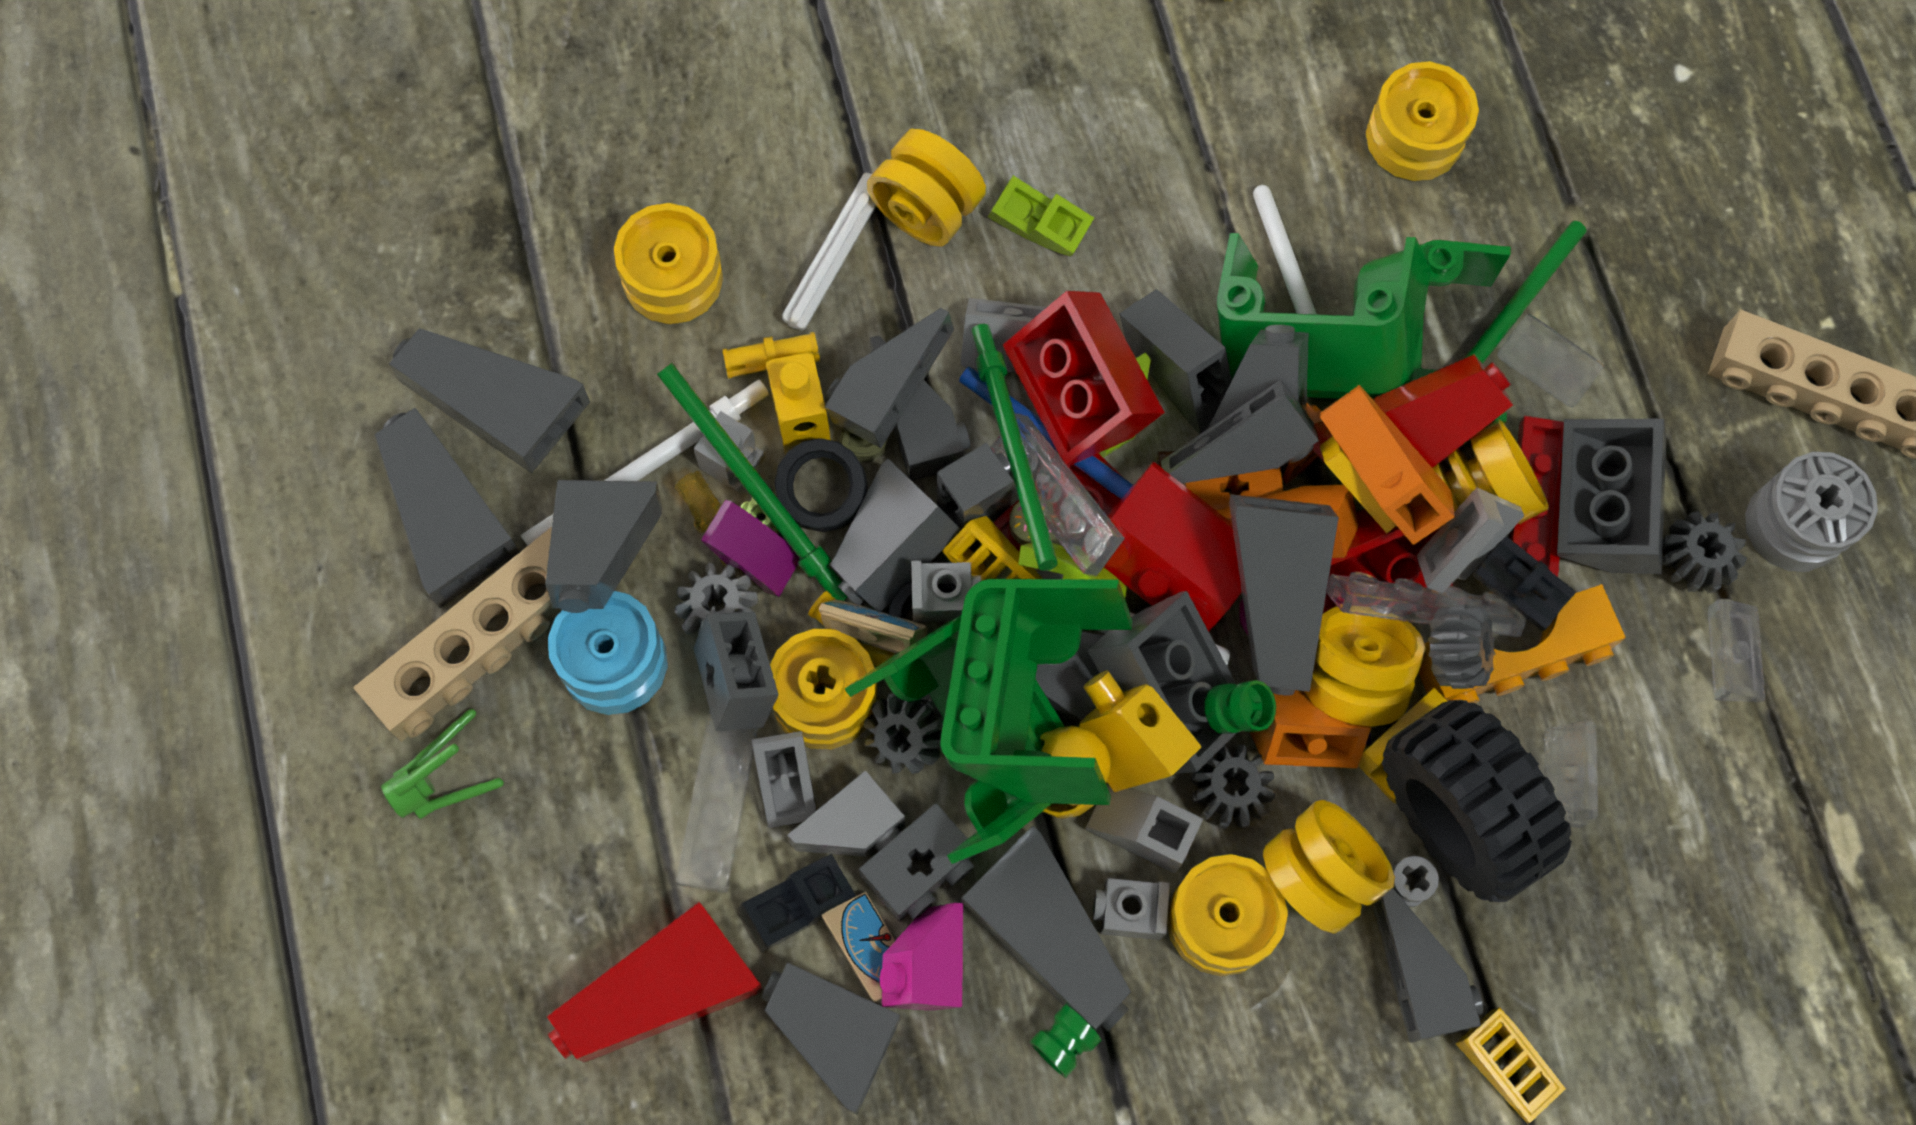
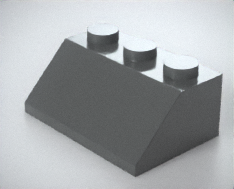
[1557,419,1666,574]
[1087,591,1236,774]

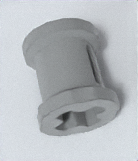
[1392,856,1439,907]

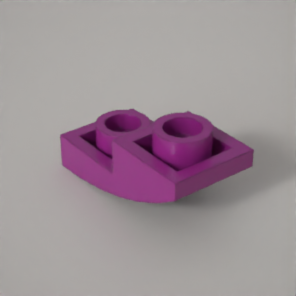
[701,500,800,597]

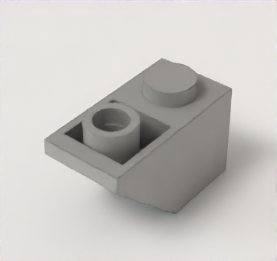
[1085,784,1203,874]

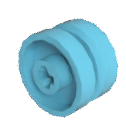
[548,591,668,715]

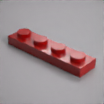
[1509,415,1564,577]

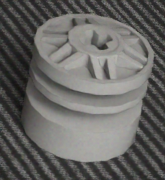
[1745,451,1878,572]

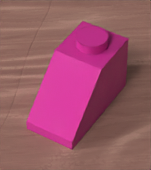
[880,903,963,1011]

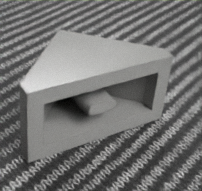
[752,731,816,828]

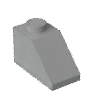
[787,770,905,857]

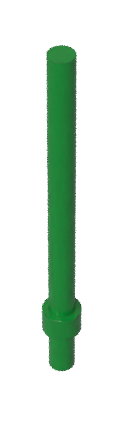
[1463,220,1587,364]
[971,323,1058,571]
[657,363,848,601]

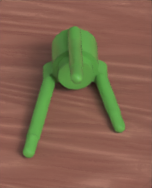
[381,709,504,819]

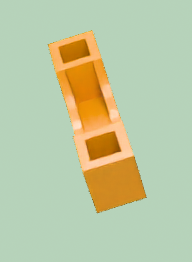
[1418,584,1626,703]

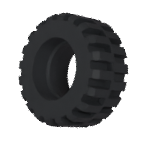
[1382,700,1572,902]

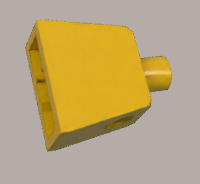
[766,352,831,455]
[1079,670,1201,792]

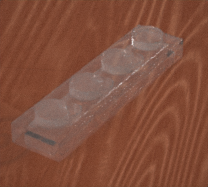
[990,413,1125,576]
[1326,572,1527,637]
[676,709,758,893]

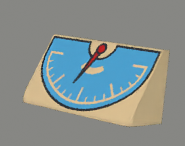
[819,600,928,654]
[821,892,895,1004]

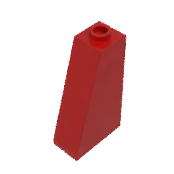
[1312,354,1513,468]
[547,902,764,1063]

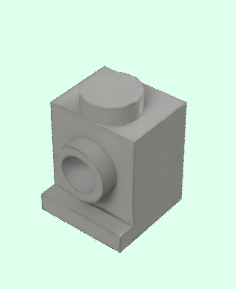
[694,411,765,492]
[911,560,981,622]
[1093,878,1170,940]

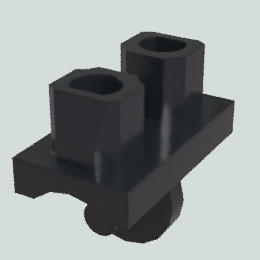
[1473,536,1576,631]

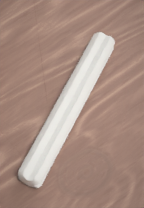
[782,172,876,330]

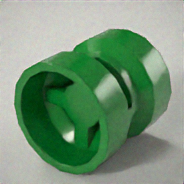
[1205,680,1276,734]
[1029,1004,1102,1079]

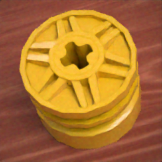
[1432,419,1548,524]

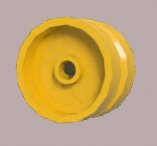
[1366,61,1479,181]
[867,129,986,247]
[614,203,723,324]
[1304,604,1426,727]
[770,628,877,750]
[1263,800,1395,934]
[1167,854,1288,977]

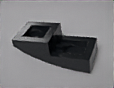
[738,853,856,953]

